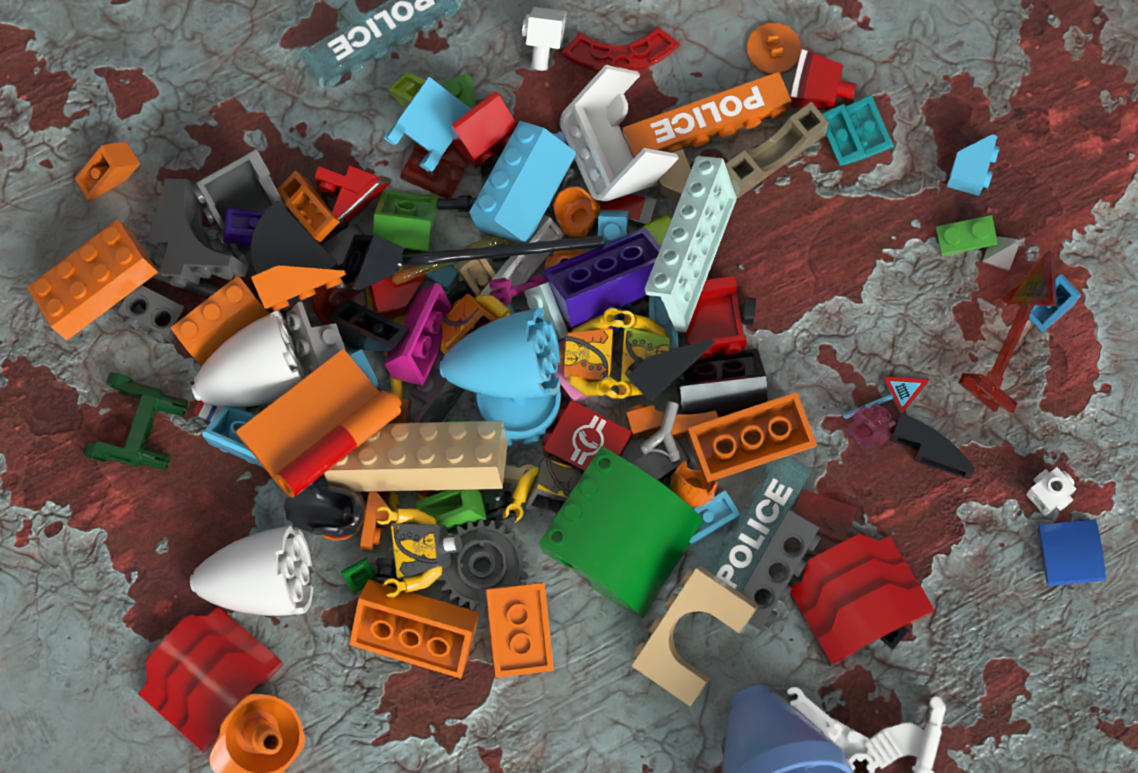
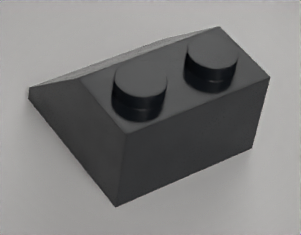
[334,235,404,291]

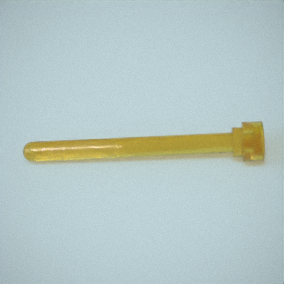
[391,235,519,284]

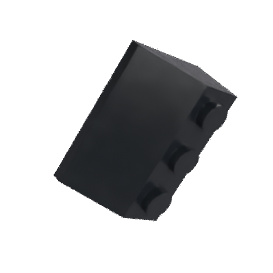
[676,348,768,415]

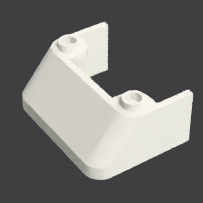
[560,65,679,201]

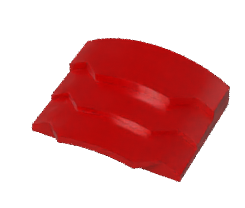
[790,534,935,667]
[138,607,284,753]

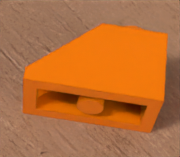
[75,142,140,201]

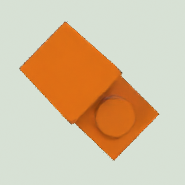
[360,491,396,553]

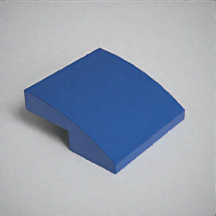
[1037,519,1106,586]

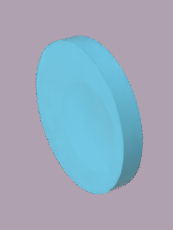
[477,388,561,439]

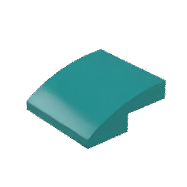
[822,95,894,166]

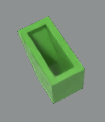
[415,489,487,529]

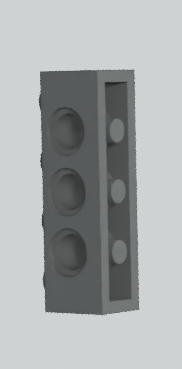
[742,510,821,631]

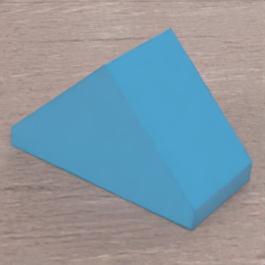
[1023,274,1081,332]

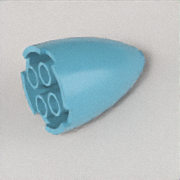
[440,308,561,398]

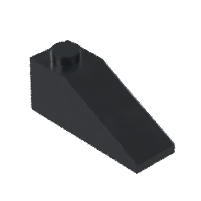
[328,299,410,351]
[627,339,715,402]

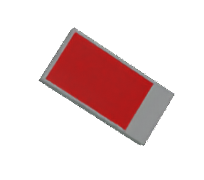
[598,193,657,226]

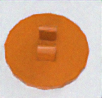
[747,23,801,75]

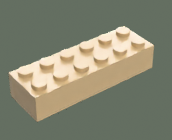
[324,421,508,492]

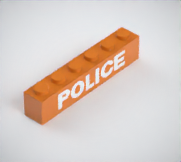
[623,72,792,158]

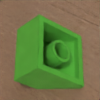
[373,190,438,252]

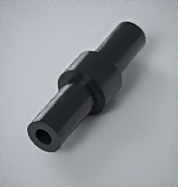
[437,195,477,212]

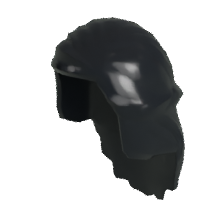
[284,485,365,538]

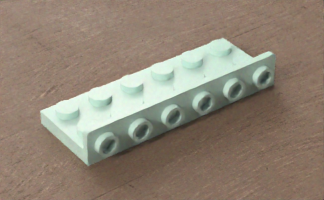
[644,156,737,332]

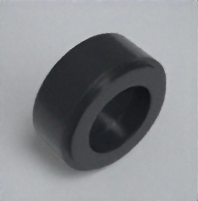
[742,297,756,326]

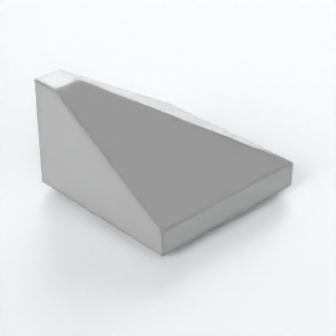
[982,236,1020,271]

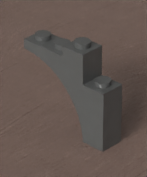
[147,178,248,288]

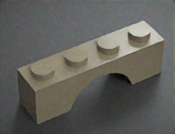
[725,102,829,198]

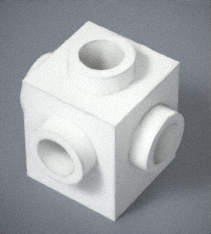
[1026,467,1076,516]

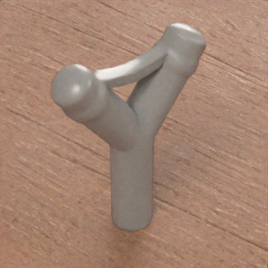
[639,401,680,462]

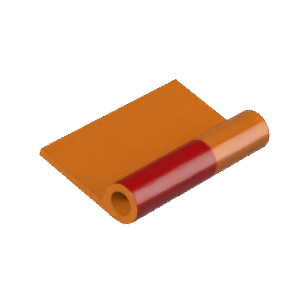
[235,349,402,498]

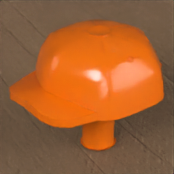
[209,694,305,773]

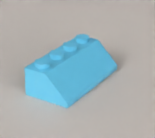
[469,121,576,244]
[202,406,324,486]

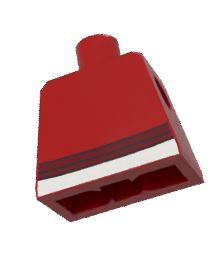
[790,49,856,110]

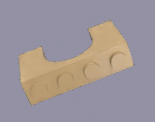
[632,566,759,707]

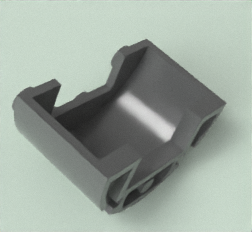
[192,149,290,281]

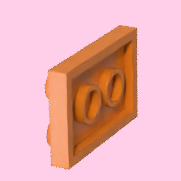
[485,582,554,678]

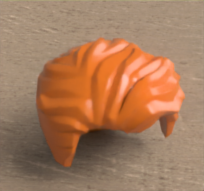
[553,186,601,238]
[669,461,718,508]

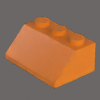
[171,276,270,366]

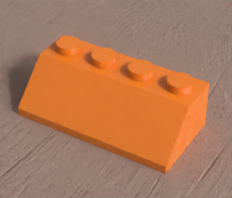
[687,392,817,483]
[349,580,480,678]

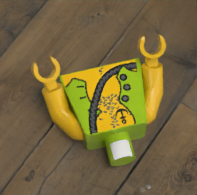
[612,309,672,399]

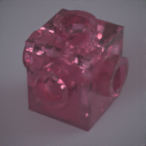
[845,403,896,451]

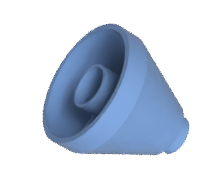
[722,685,853,773]

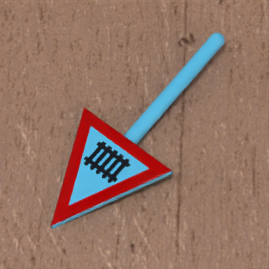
[843,376,930,419]

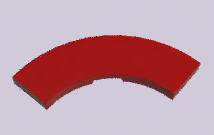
[562,26,679,72]

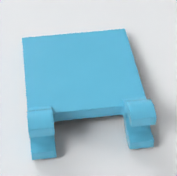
[383,77,471,172]

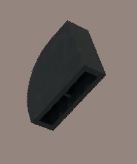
[251,201,338,311]

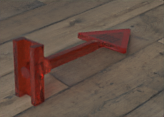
[958,251,1057,413]

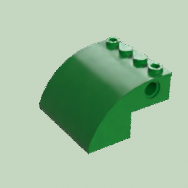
[538,446,704,619]

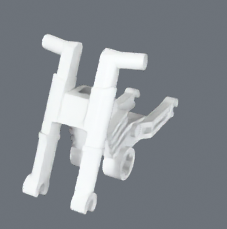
[787,687,946,773]

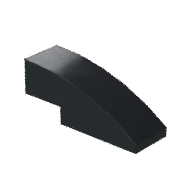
[890,413,975,480]

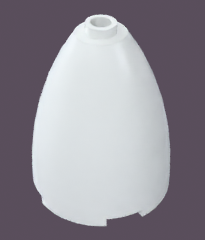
[191,311,306,407]
[190,526,313,616]

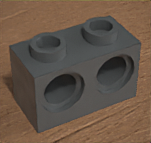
[118,285,188,344]

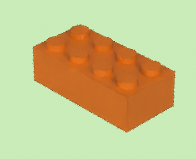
[27,219,158,340]

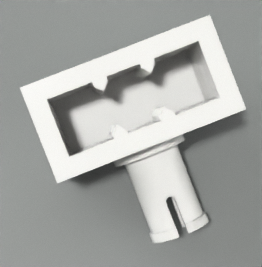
[522,7,567,70]

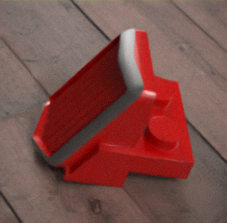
[315,166,392,228]

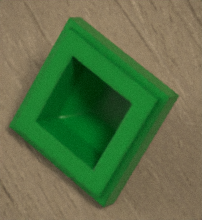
[341,557,375,594]

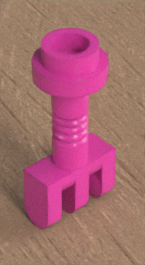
[490,275,547,306]

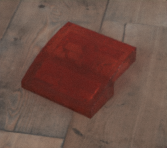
[400,139,470,199]
[784,489,858,556]

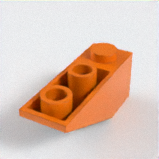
[251,265,347,312]

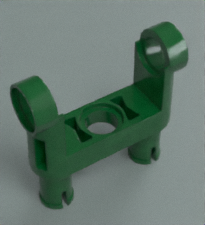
[82,372,188,472]

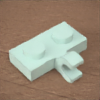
[524,282,568,340]

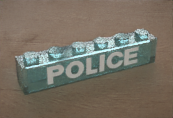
[301,0,462,89]
[707,456,812,622]

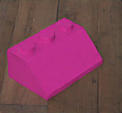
[385,283,453,386]

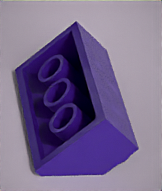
[543,228,661,327]

